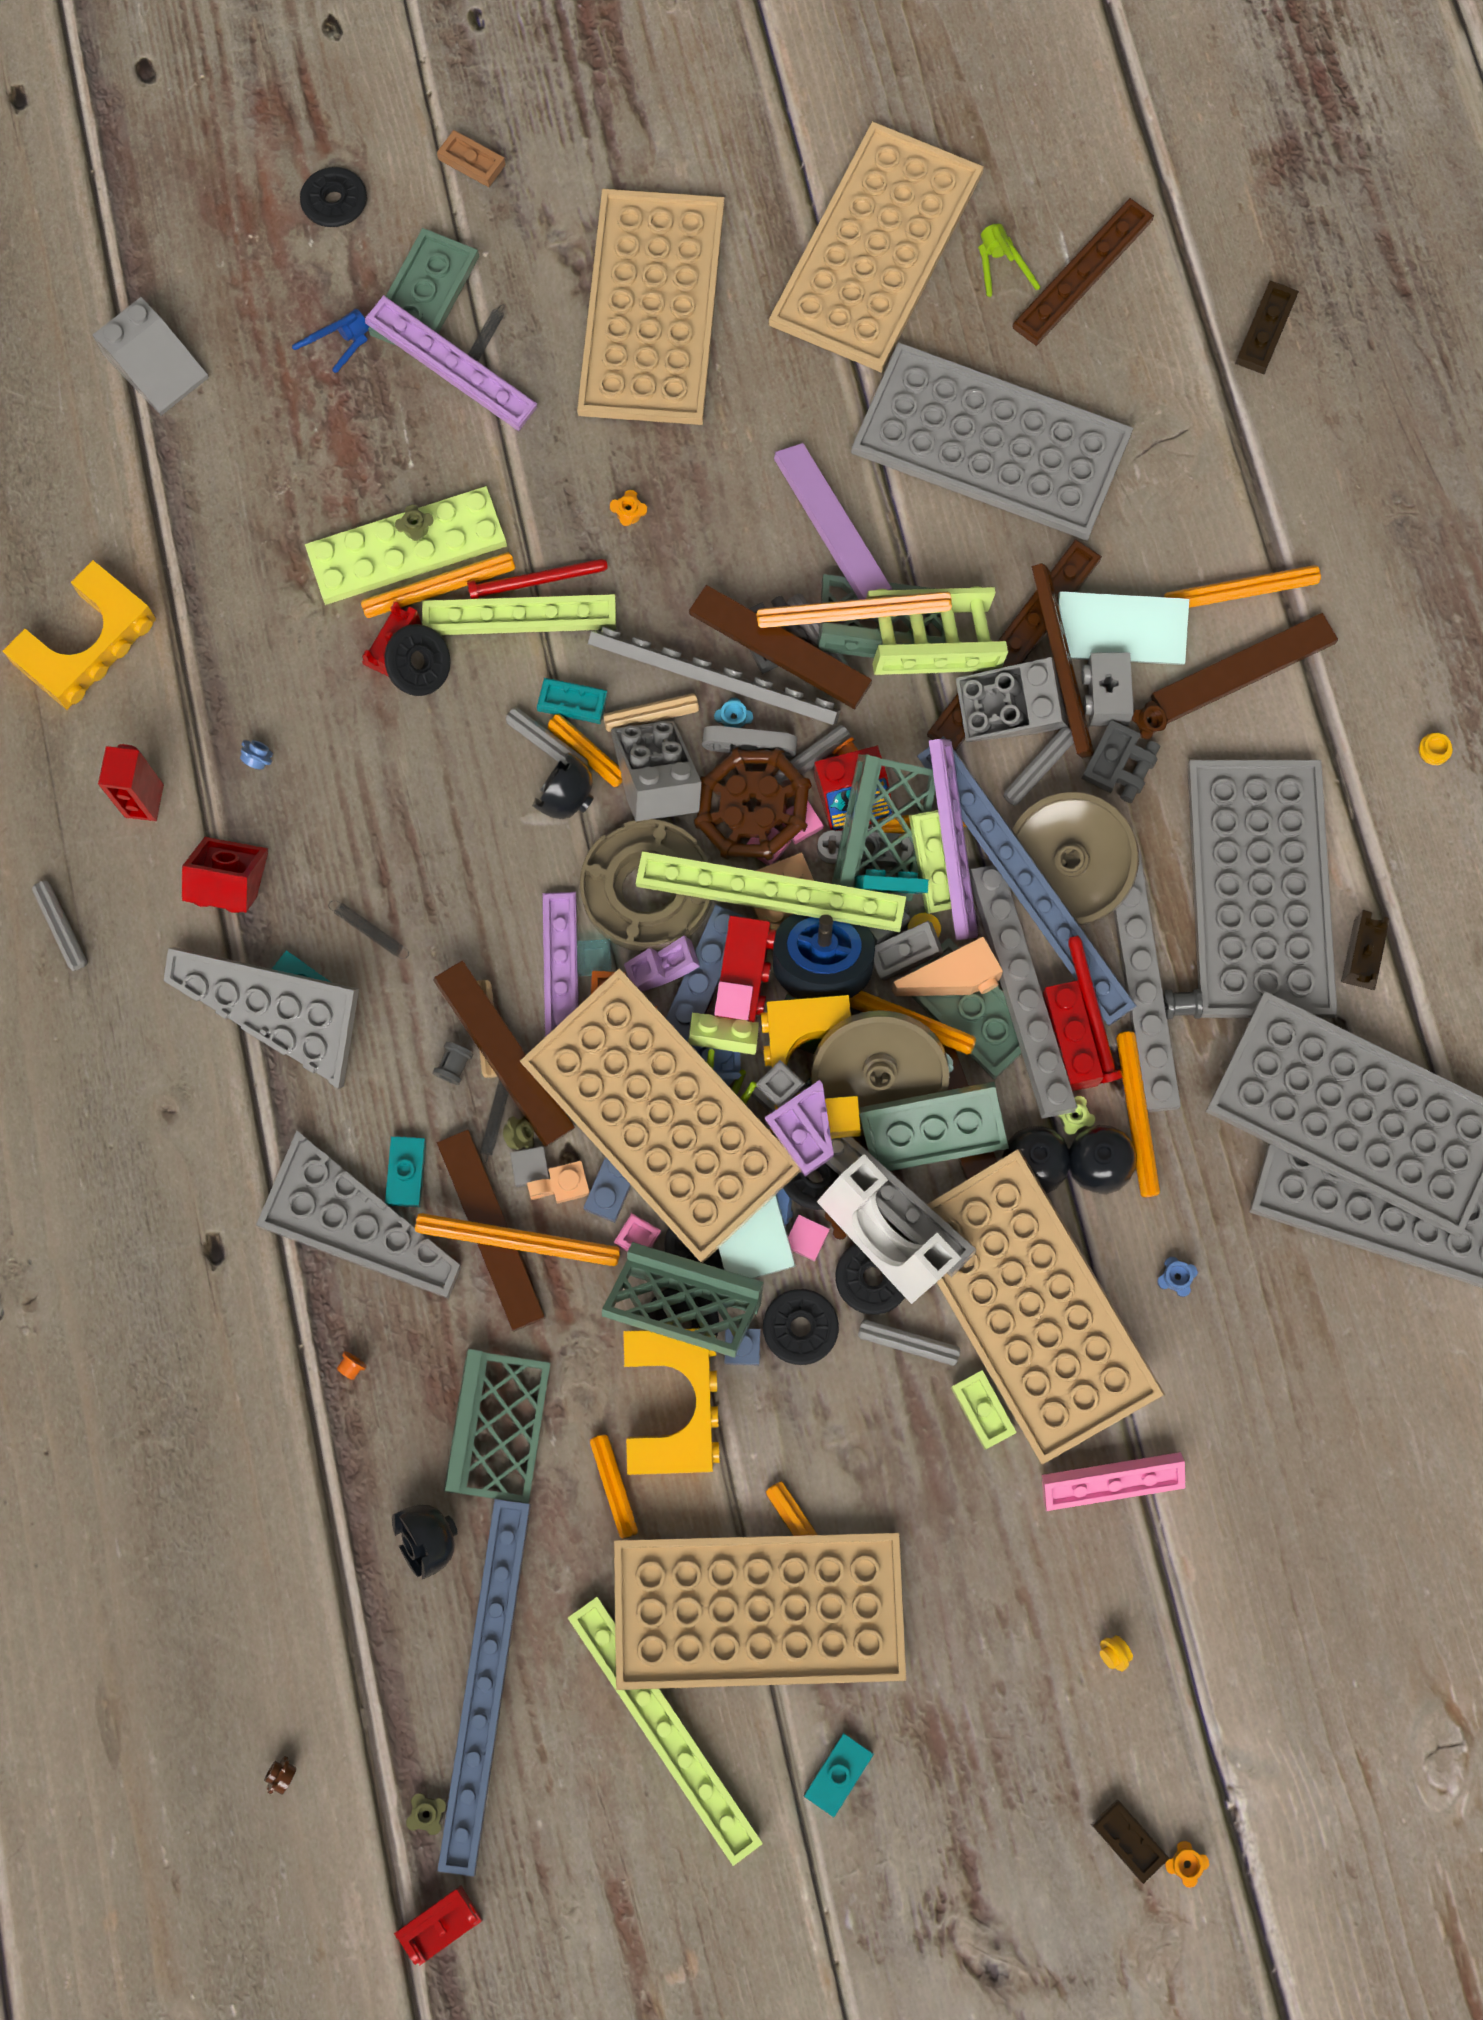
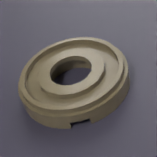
[580,819,712,951]

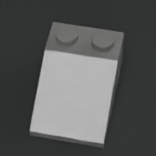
[92,297,209,416]

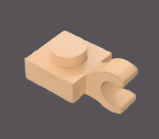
[527,1161,590,1204]

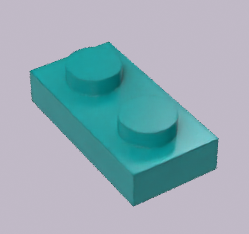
[854,869,929,894]

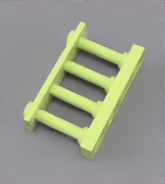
[866,586,1008,675]

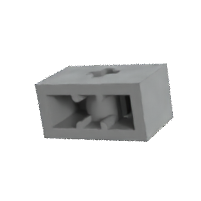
[1082,653,1134,726]

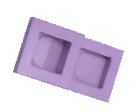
[624,936,700,991]

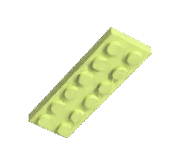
[305,486,507,605]

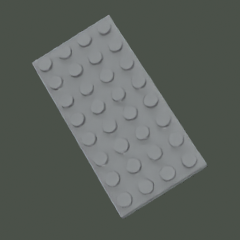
[851,342,1133,541]
[1187,760,1337,1018]
[1205,991,1483,1237]
[1249,1143,1483,1288]

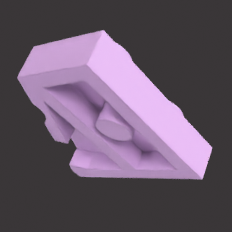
[765,1080,834,1176]

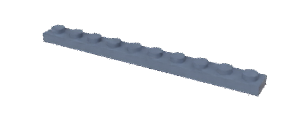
[917,736,1137,1026]
[583,905,746,1223]
[438,1499,531,1877]

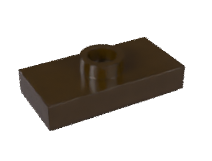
[1091,1800,1170,1884]

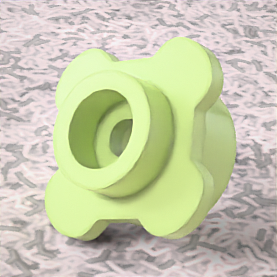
[1058,1096,1095,1135]

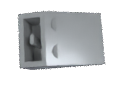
[956,657,1069,742]
[611,720,701,822]

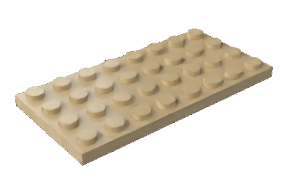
[769,121,984,373]
[577,189,724,425]
[520,968,801,1263]
[927,1149,1165,1465]
[614,1533,906,1690]

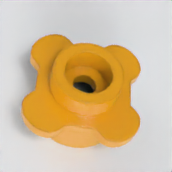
[610,490,647,526]
[1165,1841,1209,1888]

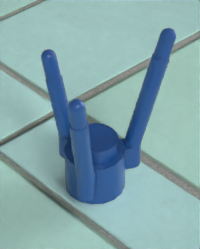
[292,309,369,373]

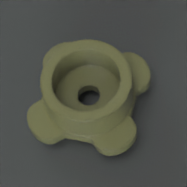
[395,505,434,541]
[503,1116,534,1150]
[406,1793,447,1835]

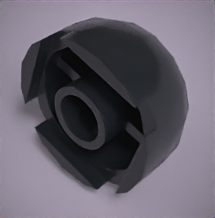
[532,752,594,819]
[1069,1125,1137,1195]
[1002,1126,1070,1194]
[392,1505,458,1579]

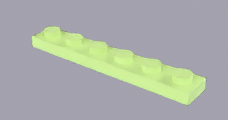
[422,594,616,635]

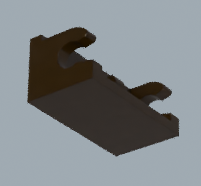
[1341,910,1390,990]

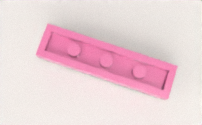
[1042,1452,1185,1511]

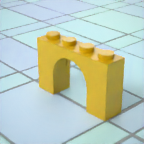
[2,560,156,710]
[761,995,860,1140]
[623,1328,720,1475]

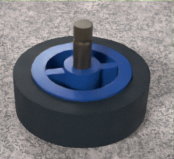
[773,914,875,999]

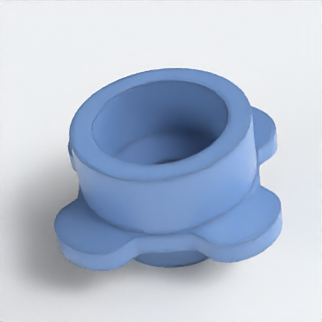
[240,740,273,769]
[1158,1257,1198,1297]

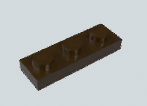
[1235,280,1299,374]

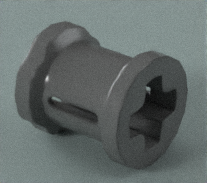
[1164,988,1203,1019]
[433,1042,474,1085]

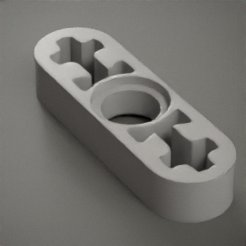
[702,726,797,758]
[817,830,913,867]

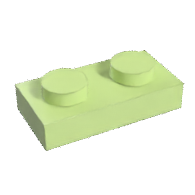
[688,1012,759,1055]
[951,1370,1017,1450]

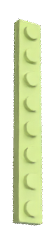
[636,851,906,932]
[568,1597,763,1866]

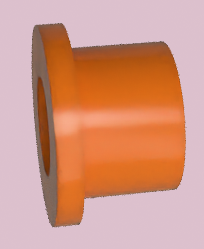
[832,737,858,755]
[337,1351,367,1380]

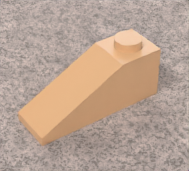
[892,937,1003,996]

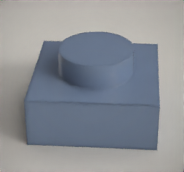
[724,1329,760,1366]

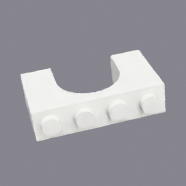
[817,1154,962,1304]

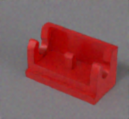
[362,601,422,677]
[394,1885,483,1966]

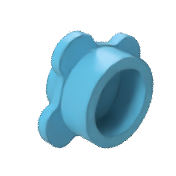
[714,698,753,728]

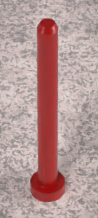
[467,559,608,599]
[1068,935,1123,1083]

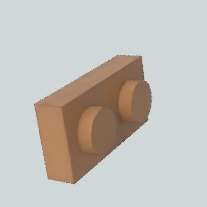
[437,130,506,187]

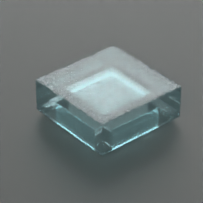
[577,939,612,976]

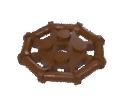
[694,747,812,861]

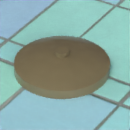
[1011,792,1139,925]
[811,1010,949,1136]

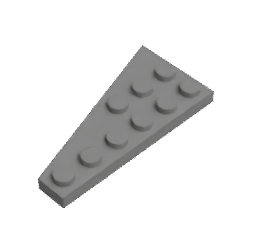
[164,947,359,1089]
[256,1130,461,1299]

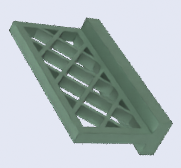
[817,574,946,658]
[831,754,935,901]
[602,1242,764,1358]
[444,1349,550,1504]

